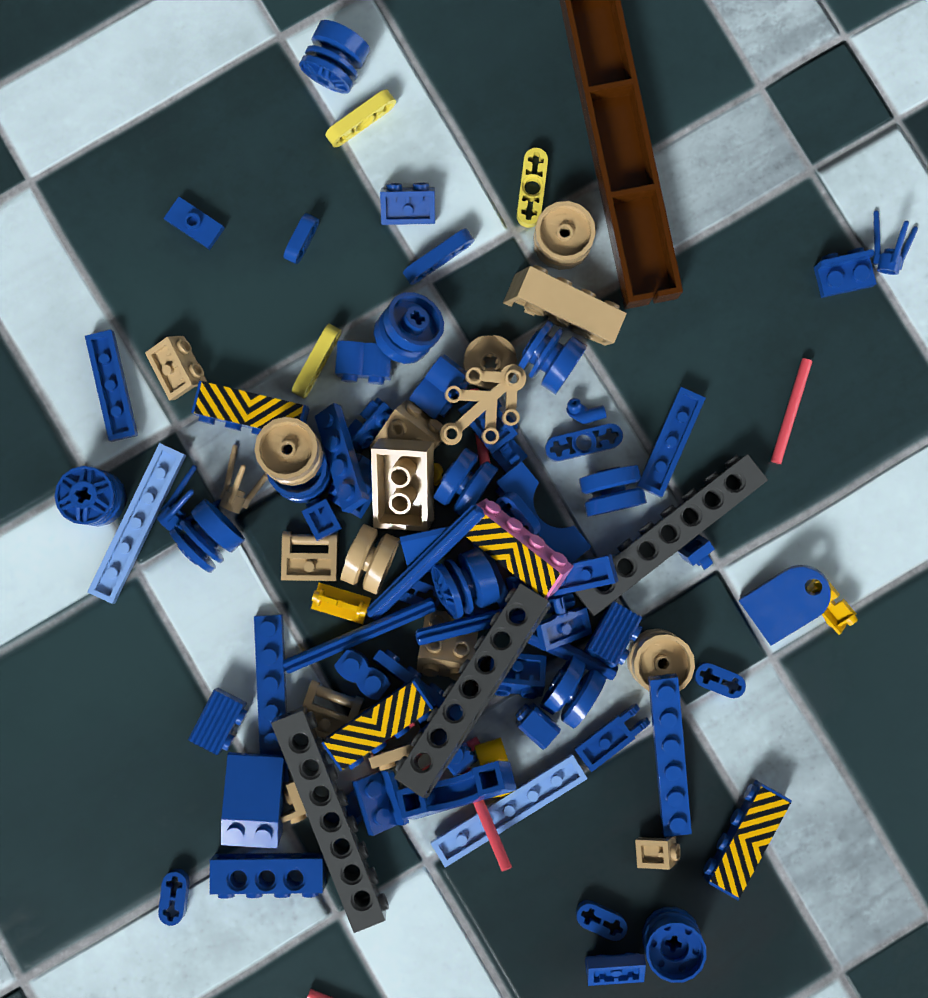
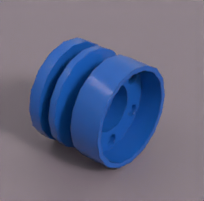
[299,20,370,94]
[518,320,587,395]
[54,466,126,527]
[169,498,245,573]
[431,548,500,619]
[642,907,706,983]

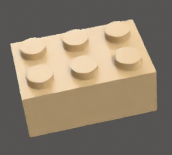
[371,438,434,531]

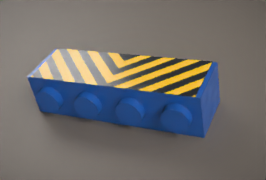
[191,381,310,435]
[321,675,436,771]
[703,780,792,900]

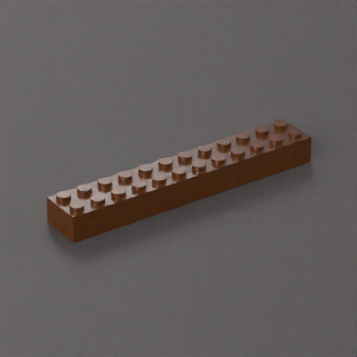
[560,0,683,309]

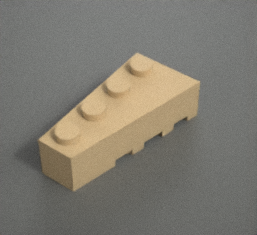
[503,265,627,346]

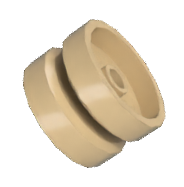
[533,201,596,270]
[254,417,323,486]
[340,524,400,595]
[627,628,695,691]

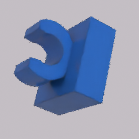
[489,439,528,473]
[678,535,715,570]

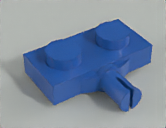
[536,595,592,651]

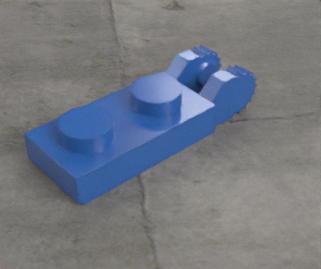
[574,703,650,772]

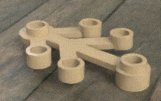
[439,364,526,445]

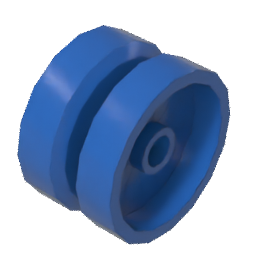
[374,292,444,364]
[433,448,498,516]
[267,451,332,503]
[579,465,647,517]
[540,655,607,729]

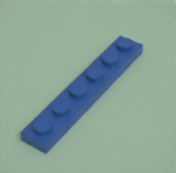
[254,614,290,782]
[648,673,692,838]

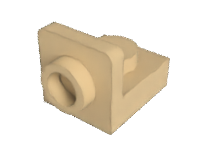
[280,779,307,824]
[635,836,681,870]

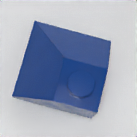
[400,526,450,572]

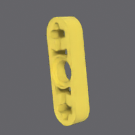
[325,89,396,147]
[517,148,548,228]
[292,324,342,399]

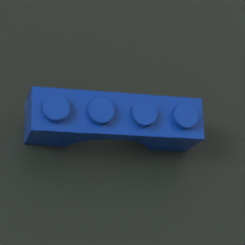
[495,461,592,563]
[396,760,517,819]

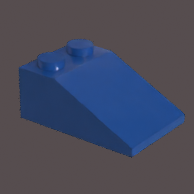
[221,752,285,848]

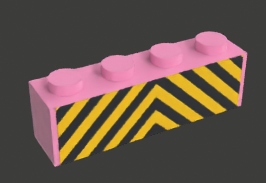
[465,498,574,600]

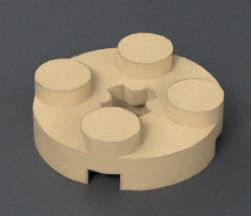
[463,335,517,390]

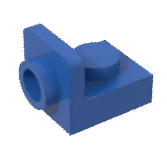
[301,498,342,541]

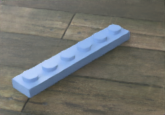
[88,443,186,604]
[431,753,587,868]

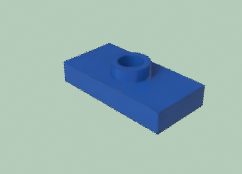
[164,197,225,250]

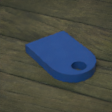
[739,565,831,646]

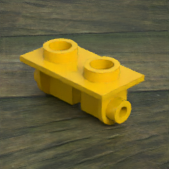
[806,579,858,635]
[311,582,371,624]

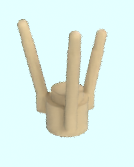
[219,444,268,514]

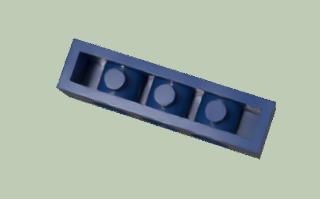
[210,853,326,899]

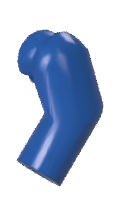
[566,398,607,424]

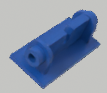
[348,397,393,454]

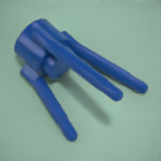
[872,210,918,275]
[157,465,221,531]

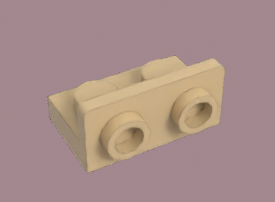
[145,336,207,401]

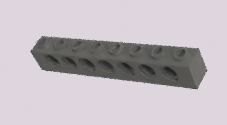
[574,454,768,616]
[394,583,551,798]
[271,705,389,933]

